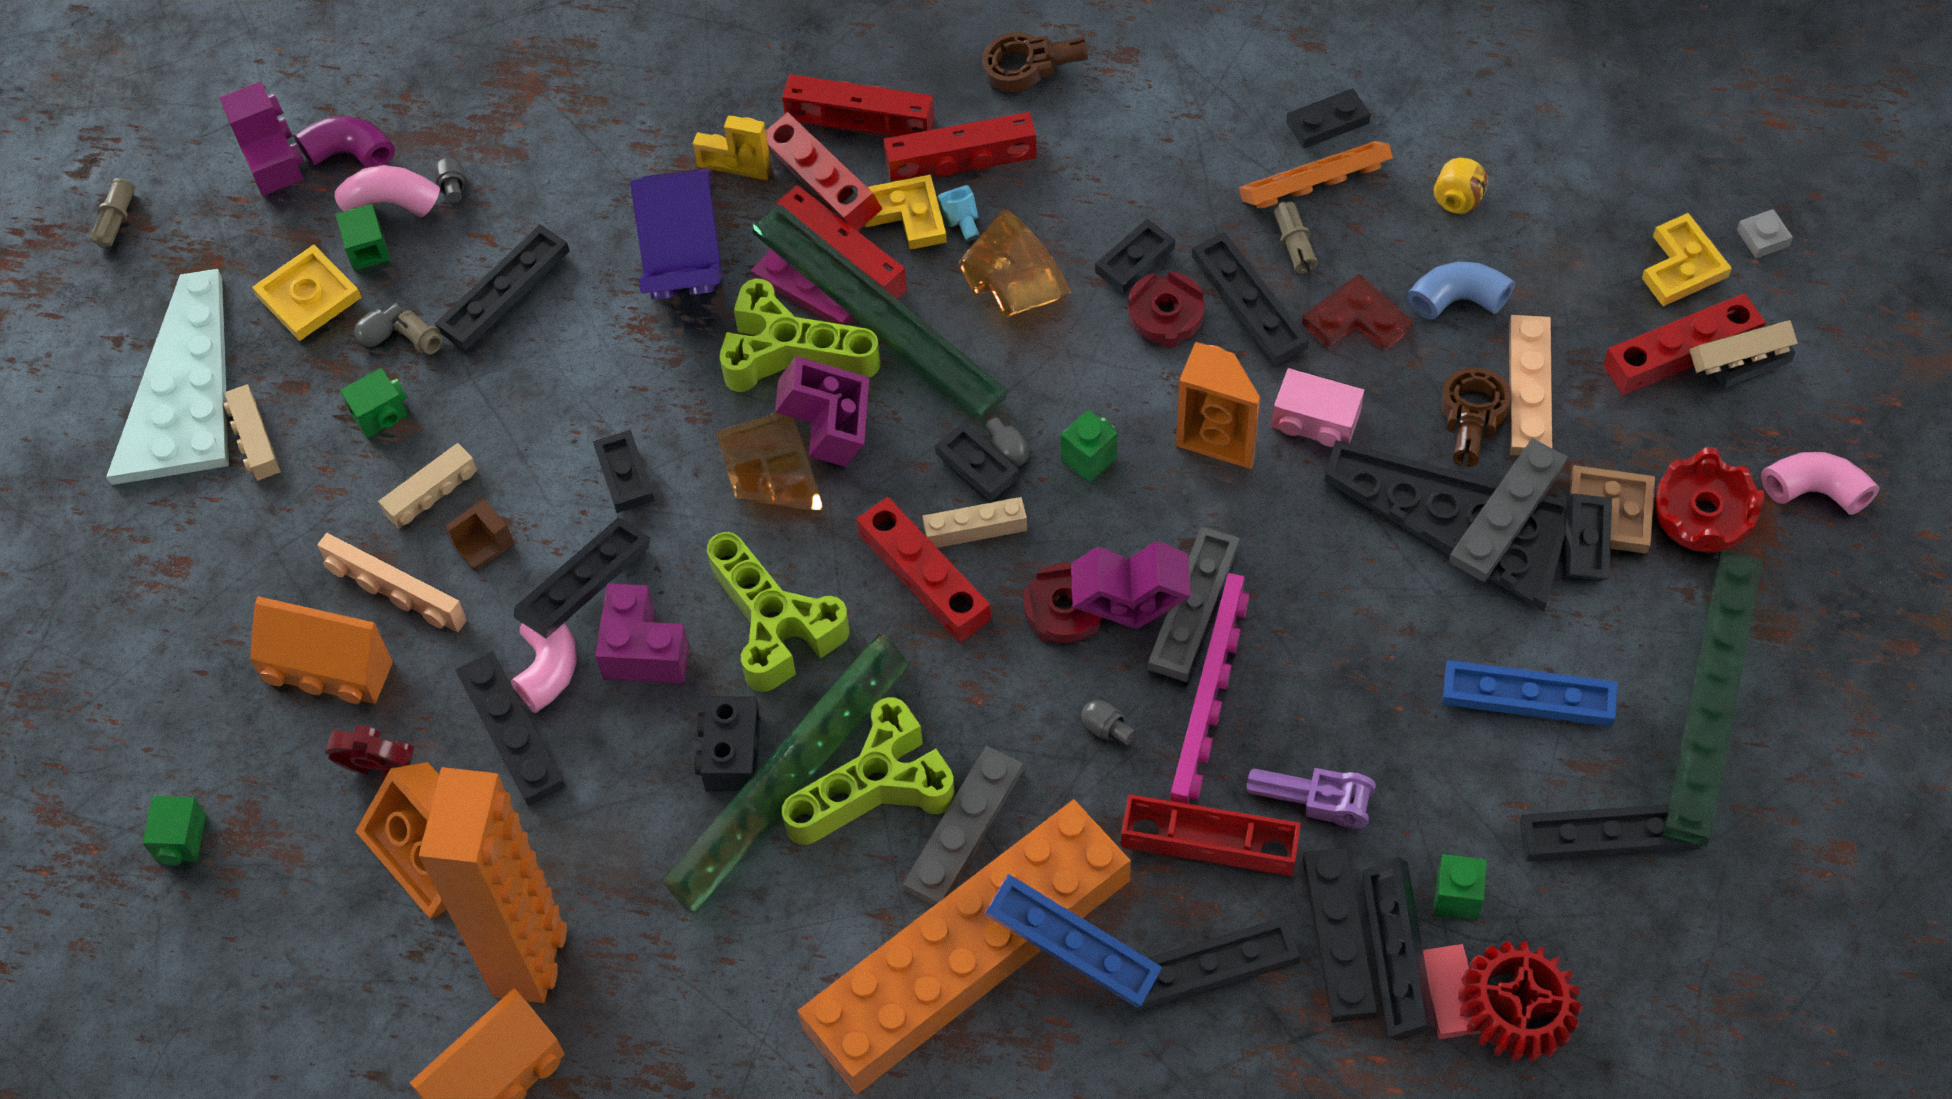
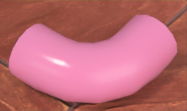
[335,165,440,218]
[1761,452,1880,515]
[511,623,577,713]

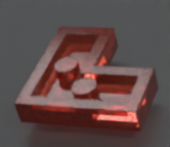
[1302,274,1413,351]

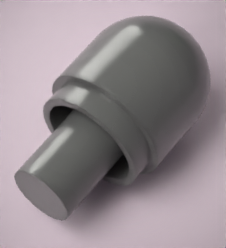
[433,157,466,203]
[354,303,403,347]
[986,417,1030,467]
[1081,700,1136,745]

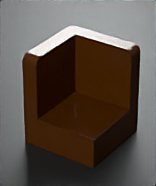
[445,499,514,571]

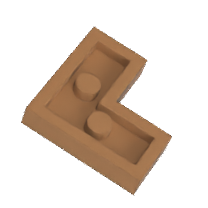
[1569,465,1655,554]

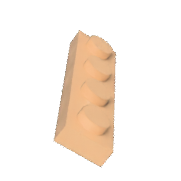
[1509,315,1552,456]
[317,533,467,633]

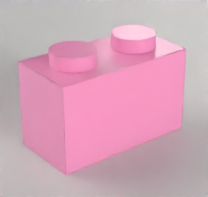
[1271,368,1365,447]

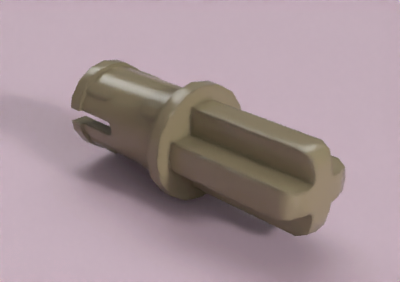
[90,178,136,249]
[1274,201,1318,274]

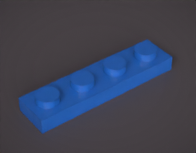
[1442,660,1617,727]
[984,874,1162,1008]

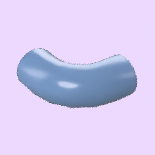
[1406,261,1515,320]

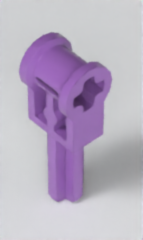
[1247,768,1376,829]

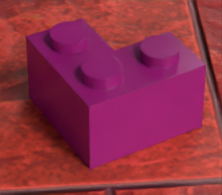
[219,81,305,196]
[775,356,869,467]
[1071,541,1191,630]
[595,583,690,684]

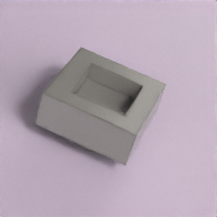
[1737,209,1793,259]

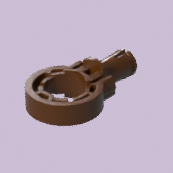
[982,32,1088,92]
[1441,368,1511,467]

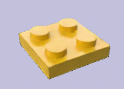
[252,245,362,341]

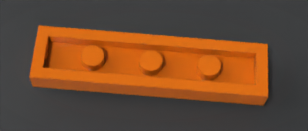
[1238,141,1393,208]

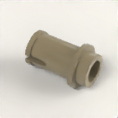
[395,310,443,355]

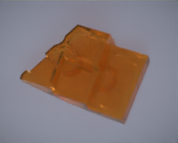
[958,209,1072,317]
[716,413,824,511]

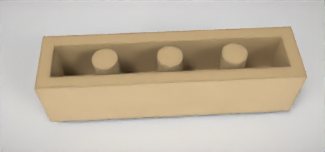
[1689,320,1798,375]
[223,384,281,481]
[378,443,477,529]
[923,497,1027,548]

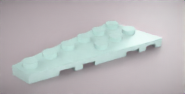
[106,269,229,485]

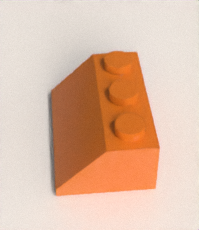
[1176,342,1260,469]
[250,596,393,704]
[355,762,447,919]
[409,988,565,1099]

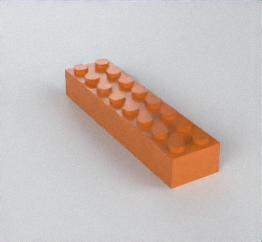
[419,767,567,1003]
[797,799,1131,1095]

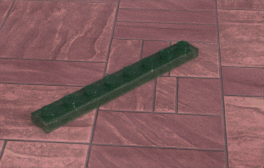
[752,204,1008,421]
[1663,550,1763,846]
[661,634,910,913]

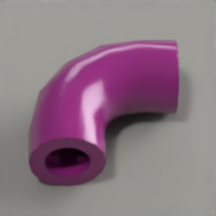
[293,116,395,168]

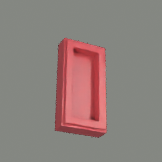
[1423,944,1481,1040]

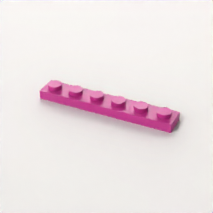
[1170,573,1250,804]

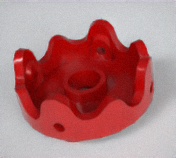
[1654,447,1764,553]

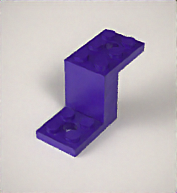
[630,168,723,299]

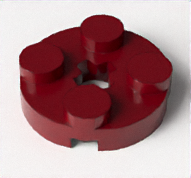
[1128,272,1205,348]
[1023,563,1103,643]
[325,725,414,778]

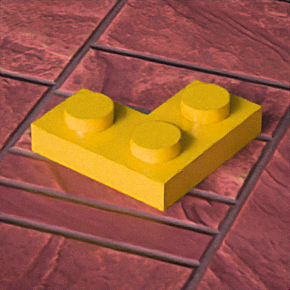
[693,115,772,180]
[857,175,947,250]
[1642,213,1732,307]

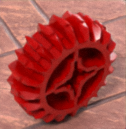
[1458,940,1582,1063]

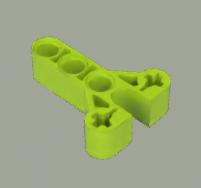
[720,279,881,392]
[707,532,850,692]
[782,697,955,845]

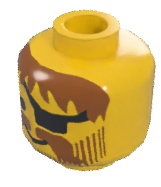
[1434,157,1488,214]

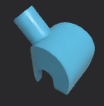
[937,185,980,242]

